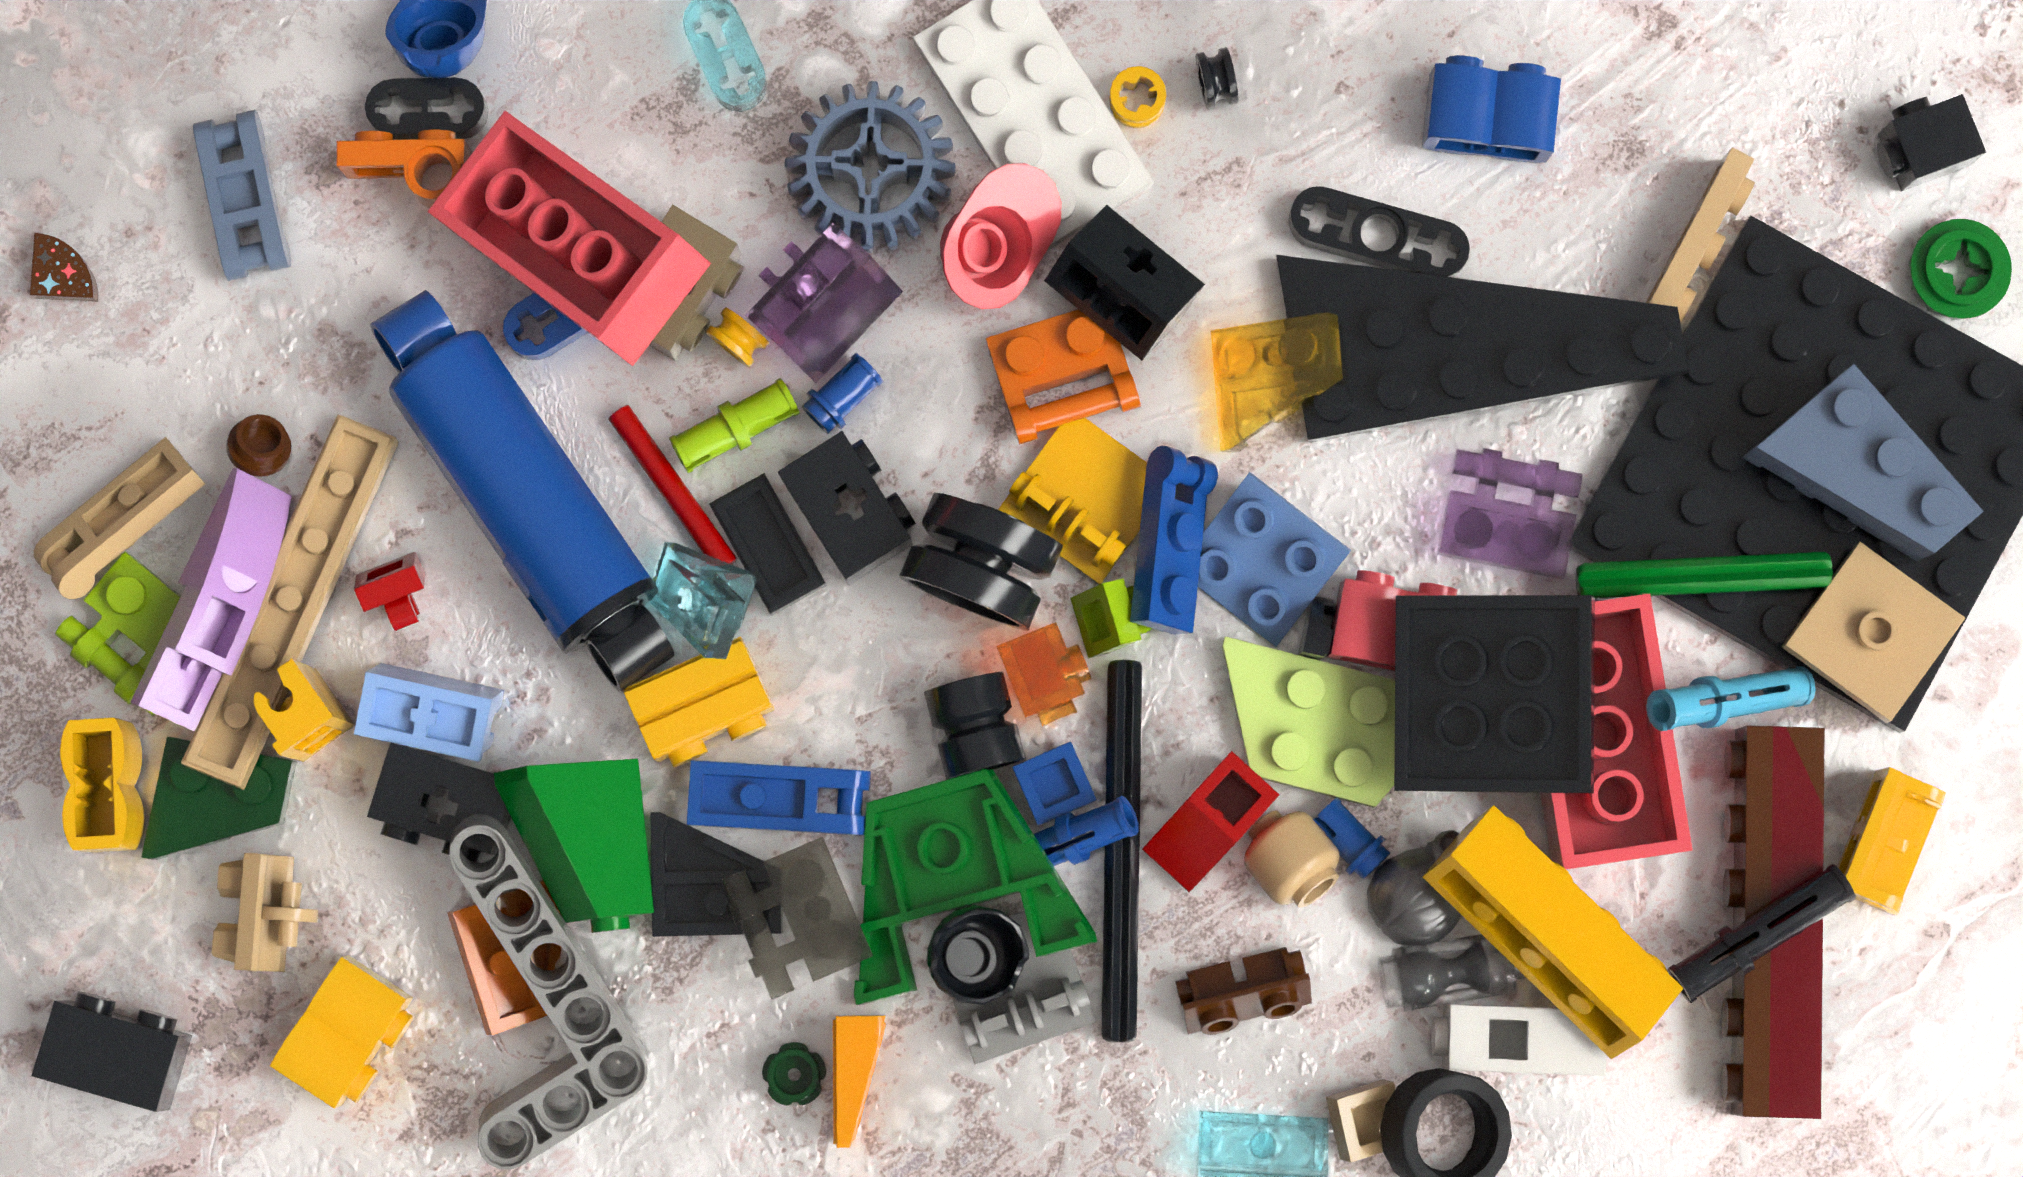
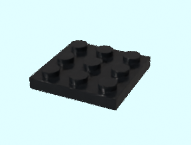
[1394,595,1595,793]

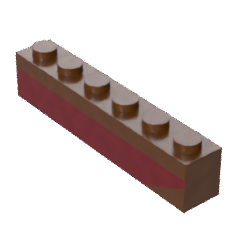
[1721,726,1825,1119]

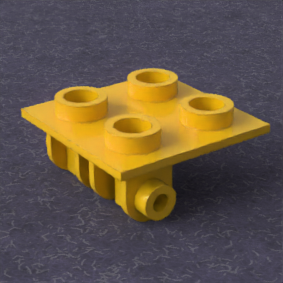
[998,418,1147,585]

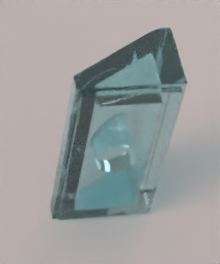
[1196,1111,1328,1177]

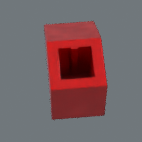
[1142,751,1280,893]

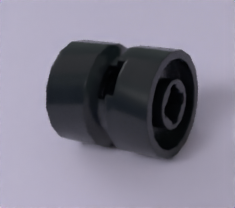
[924,672,1026,780]

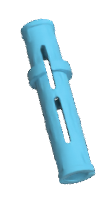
[1646,666,1816,731]

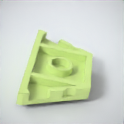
[1222,636,1395,808]

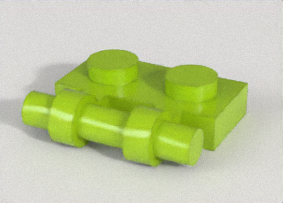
[55,552,181,716]

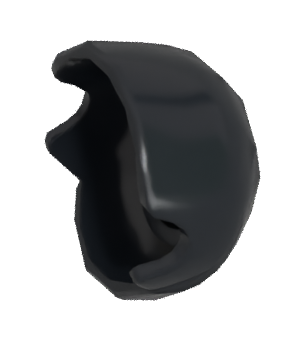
[926,905,1030,1005]

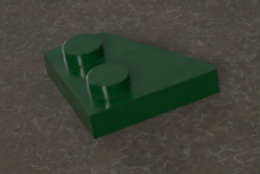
[141,736,297,860]

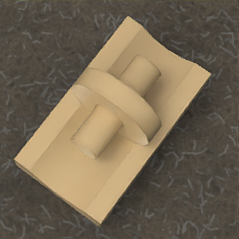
[211,853,319,972]

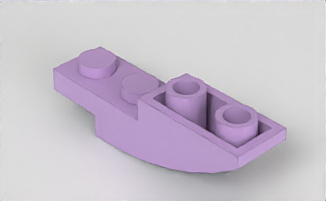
[130,468,292,731]

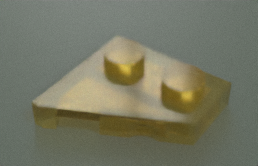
[1211,312,1343,453]

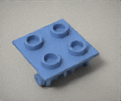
[1198,472,1351,647]

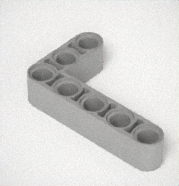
[449,814,648,1169]

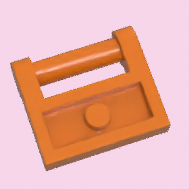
[986,309,1141,445]

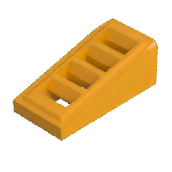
[833,1015,886,1148]

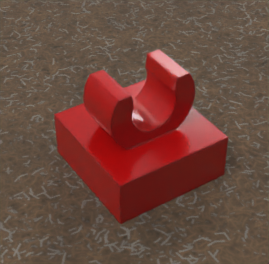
[354,552,425,631]

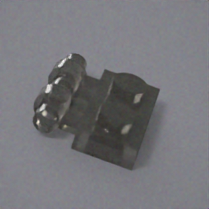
[721,837,873,1000]

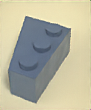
[1742,364,1984,561]

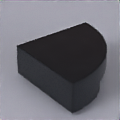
[1298,596,1337,660]

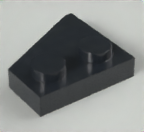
[650,812,783,937]

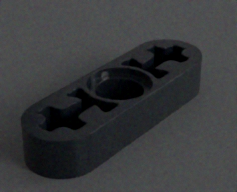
[1289,186,1470,278]

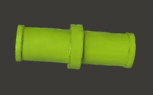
[669,378,800,474]

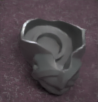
[1367,830,1462,949]

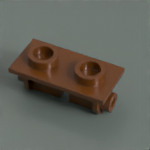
[1175,947,1312,1035]

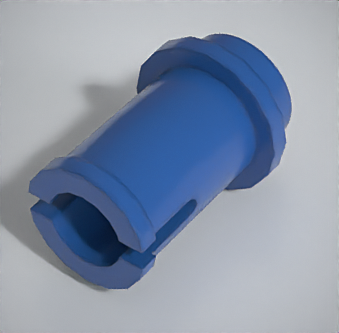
[802,353,884,434]
[1313,797,1390,880]

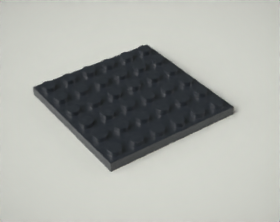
[1565,215,2023,733]

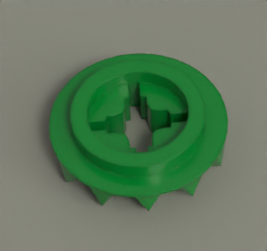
[1908,219,2012,321]

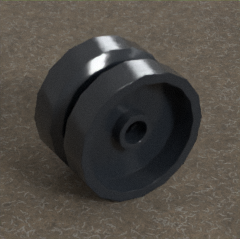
[899,492,1063,631]

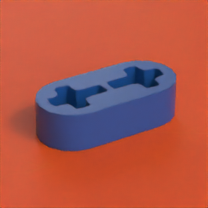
[503,293,587,360]

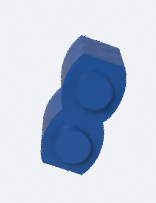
[1422,55,1561,163]

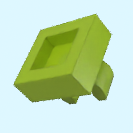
[1070,578,1152,659]

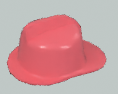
[940,163,1062,309]

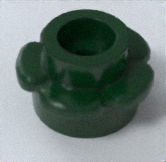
[762,1042,826,1106]

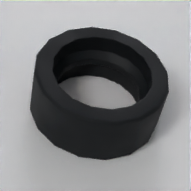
[1380,1068,1512,1177]

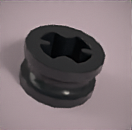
[1195,47,1239,109]

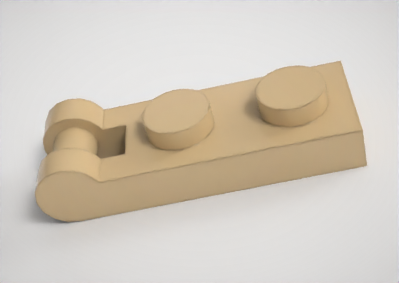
[33,437,205,599]

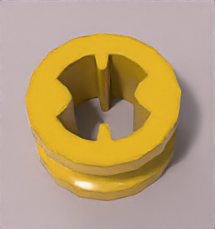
[1109,66,1166,128]
[705,307,769,368]

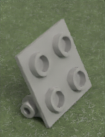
[952,911,1096,1064]

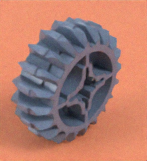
[784,81,956,253]

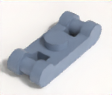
[193,110,291,281]

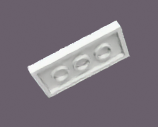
[913,0,1154,251]

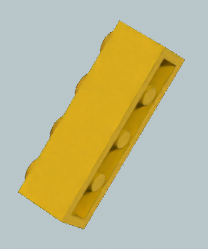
[1422,805,1684,1060]

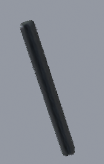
[1102,660,1142,1043]

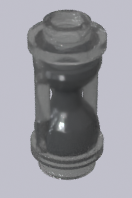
[1378,934,1526,1012]

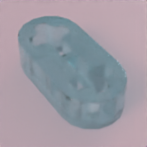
[683,0,768,112]

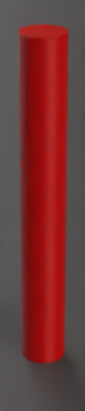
[608,405,737,574]

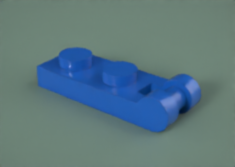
[1130,445,1218,635]
[686,760,871,836]

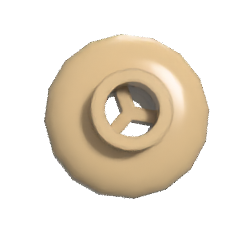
[1244,810,1340,908]

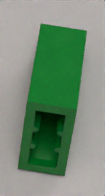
[494,758,654,933]

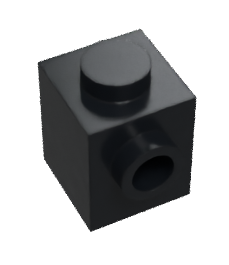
[1877,94,1987,192]

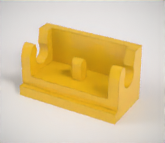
[253,658,355,762]
[1837,767,1946,915]

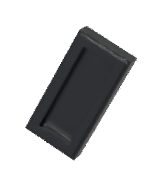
[709,473,827,616]

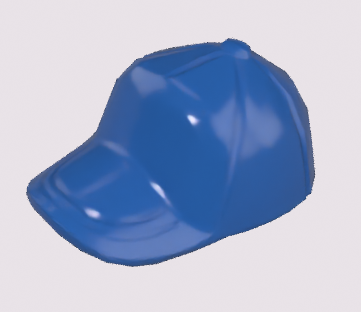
[385,0,487,79]

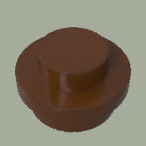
[226,414,292,477]

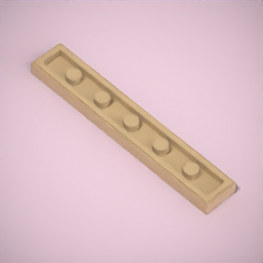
[181,414,399,790]

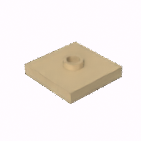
[1781,542,1965,723]

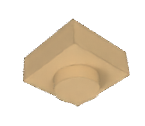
[1326,1079,1395,1162]

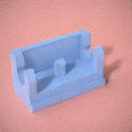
[354,663,504,762]

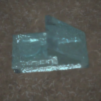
[649,542,756,659]

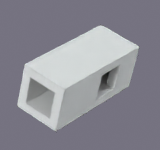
[1431,1004,1606,1076]

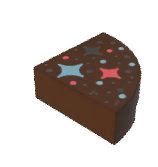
[30,233,98,302]

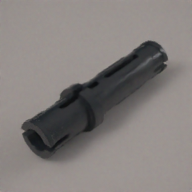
[1668,864,1856,1003]

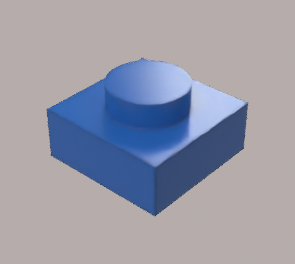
[1012,741,1097,826]

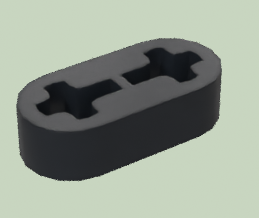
[365,77,489,140]

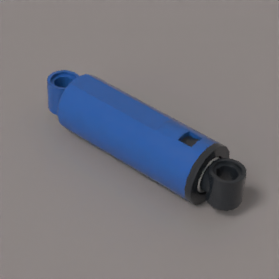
[370,290,674,692]

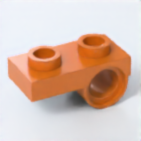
[337,129,473,209]

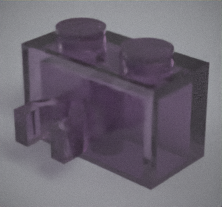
[745,223,903,383]

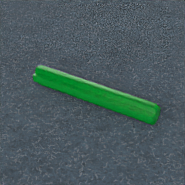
[1575,552,1833,598]

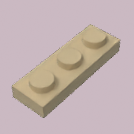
[1645,147,1755,323]

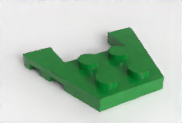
[854,769,1098,1005]

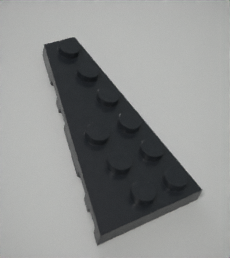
[1276,255,1689,443]

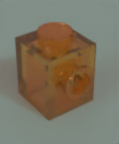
[996,622,1092,727]

